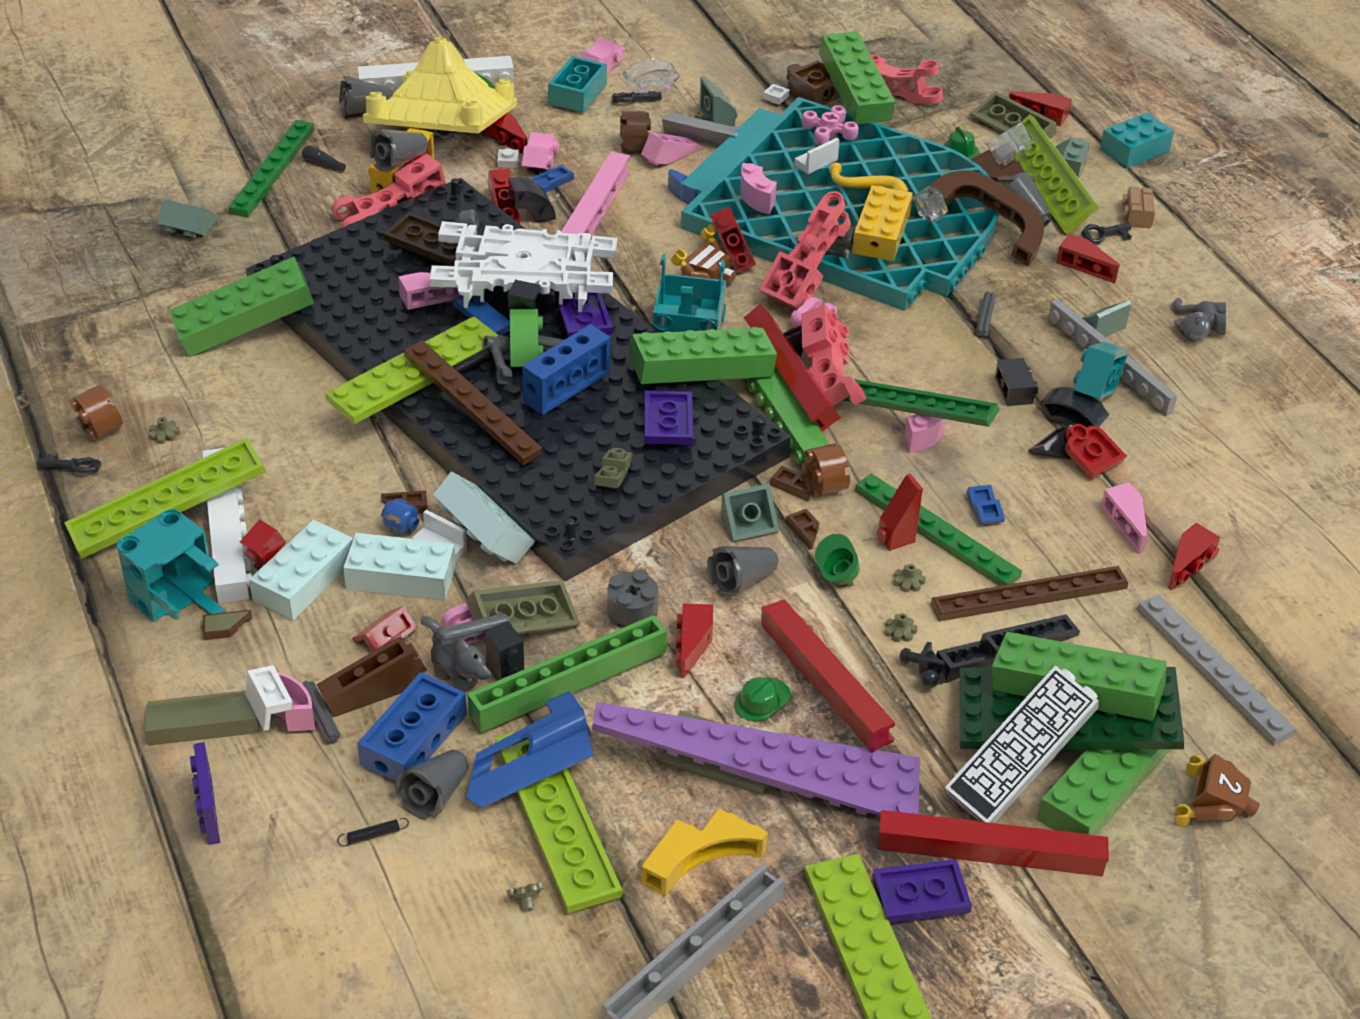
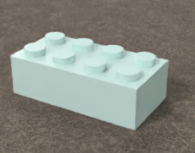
[433,471,535,564]
[249,520,354,621]
[344,533,456,600]

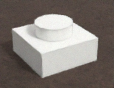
[763,84,789,105]
[497,148,519,168]

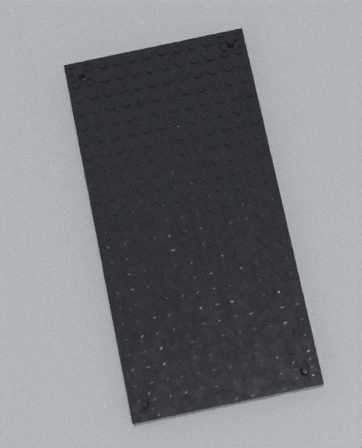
[246,178,791,582]

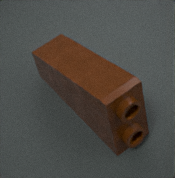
[316,636,427,717]

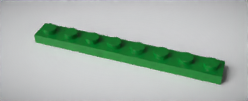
[228,120,315,218]
[842,379,1000,427]
[855,473,1022,586]

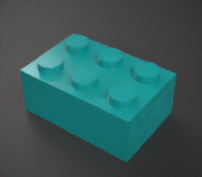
[548,56,607,113]
[1100,113,1174,168]
[1073,342,1130,399]

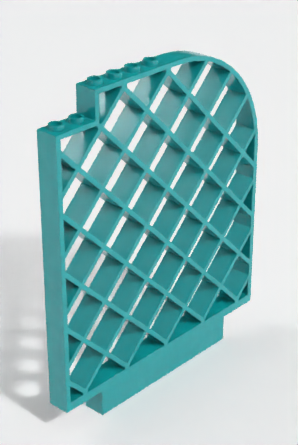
[680,97,999,311]

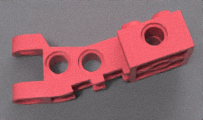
[871,55,943,104]
[331,154,446,228]
[759,191,851,310]
[801,304,866,406]

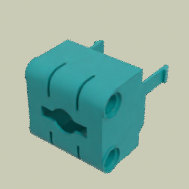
[653,253,726,333]
[117,509,226,622]

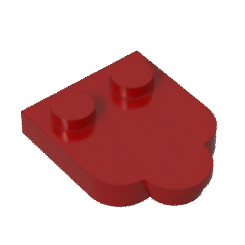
[1065,424,1127,480]

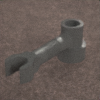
[482,335,512,385]

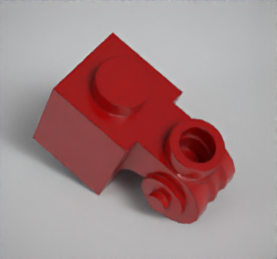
[240,519,286,571]

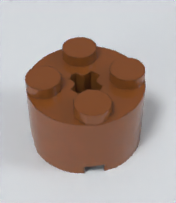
[69,385,123,441]
[801,443,850,497]

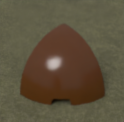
[972,143,1025,179]

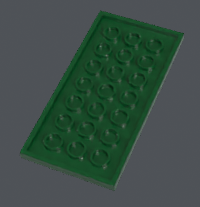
[960,667,1184,749]

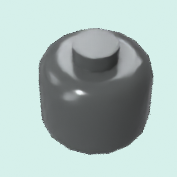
[456,209,479,229]

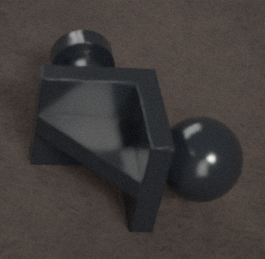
[899,642,946,688]

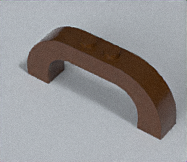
[925,170,1044,266]

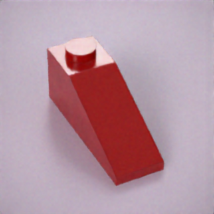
[1056,233,1120,283]
[877,473,923,551]

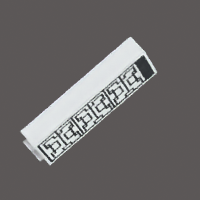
[945,665,1099,823]

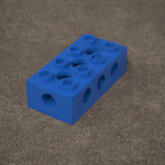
[522,324,610,415]
[357,672,467,782]

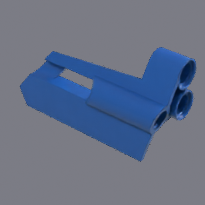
[466,691,593,808]

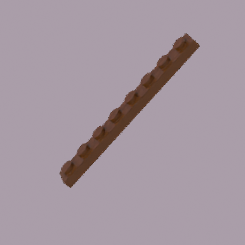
[404,340,542,465]

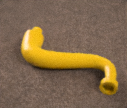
[829,162,908,192]

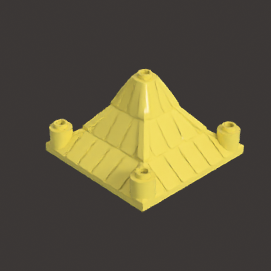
[363,37,517,134]

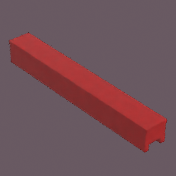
[743,303,841,432]
[761,599,895,753]
[878,810,1109,877]

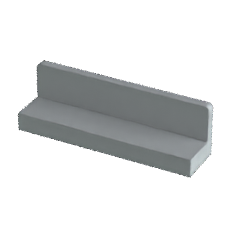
[662,113,738,145]

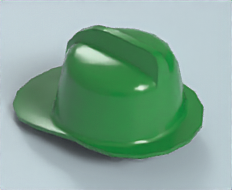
[944,126,980,160]
[815,534,860,586]
[734,677,791,722]

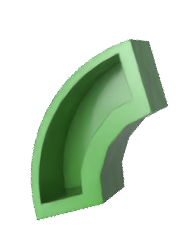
[510,309,543,367]

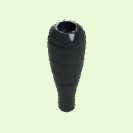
[302,146,346,172]

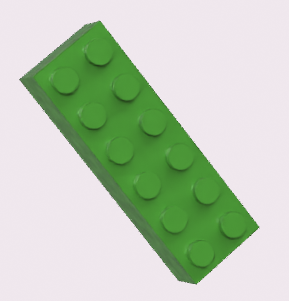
[819,31,895,124]
[170,257,314,357]
[629,327,777,384]
[992,632,1167,721]
[1037,749,1170,835]

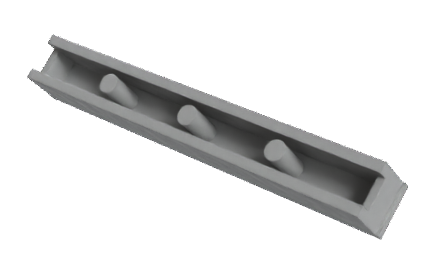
[602,864,785,1019]

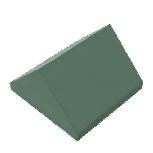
[1082,300,1131,337]
[721,483,779,541]

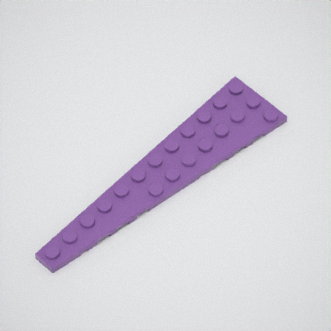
[592,702,920,816]

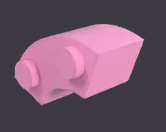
[579,37,626,72]
[522,132,559,170]
[740,163,777,214]
[904,414,946,453]
[274,672,315,731]

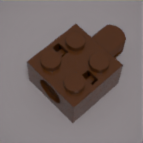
[786,60,840,105]

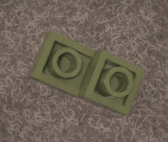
[594,448,633,488]

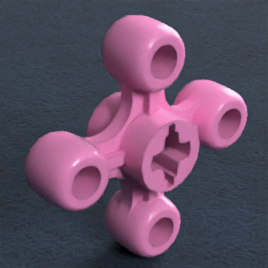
[802,105,859,145]

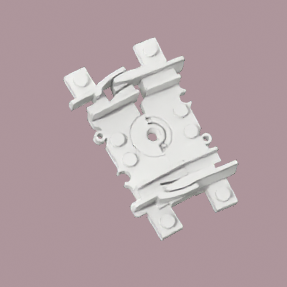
[430,221,617,312]

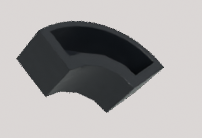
[508,177,556,223]
[1039,387,1110,428]

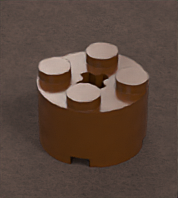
[620,111,651,151]

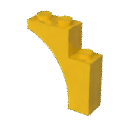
[641,809,768,896]

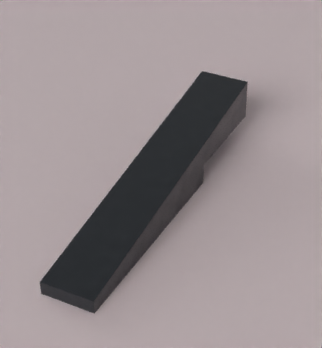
[936,614,1080,683]

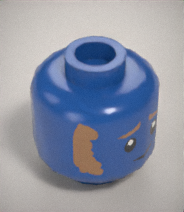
[381,498,420,535]

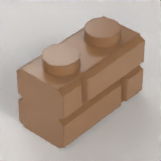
[1122,186,1155,228]

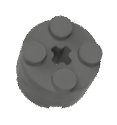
[607,569,659,626]

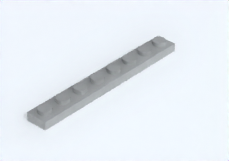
[1048,299,1177,416]
[1137,594,1296,746]

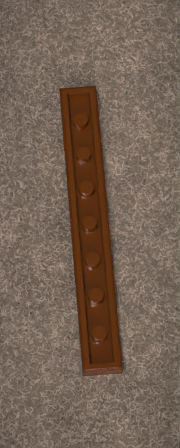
[931,566,1128,622]

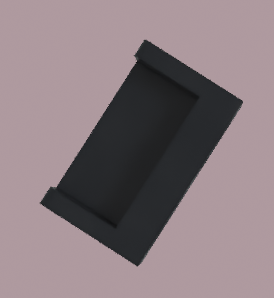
[508,279,542,321]

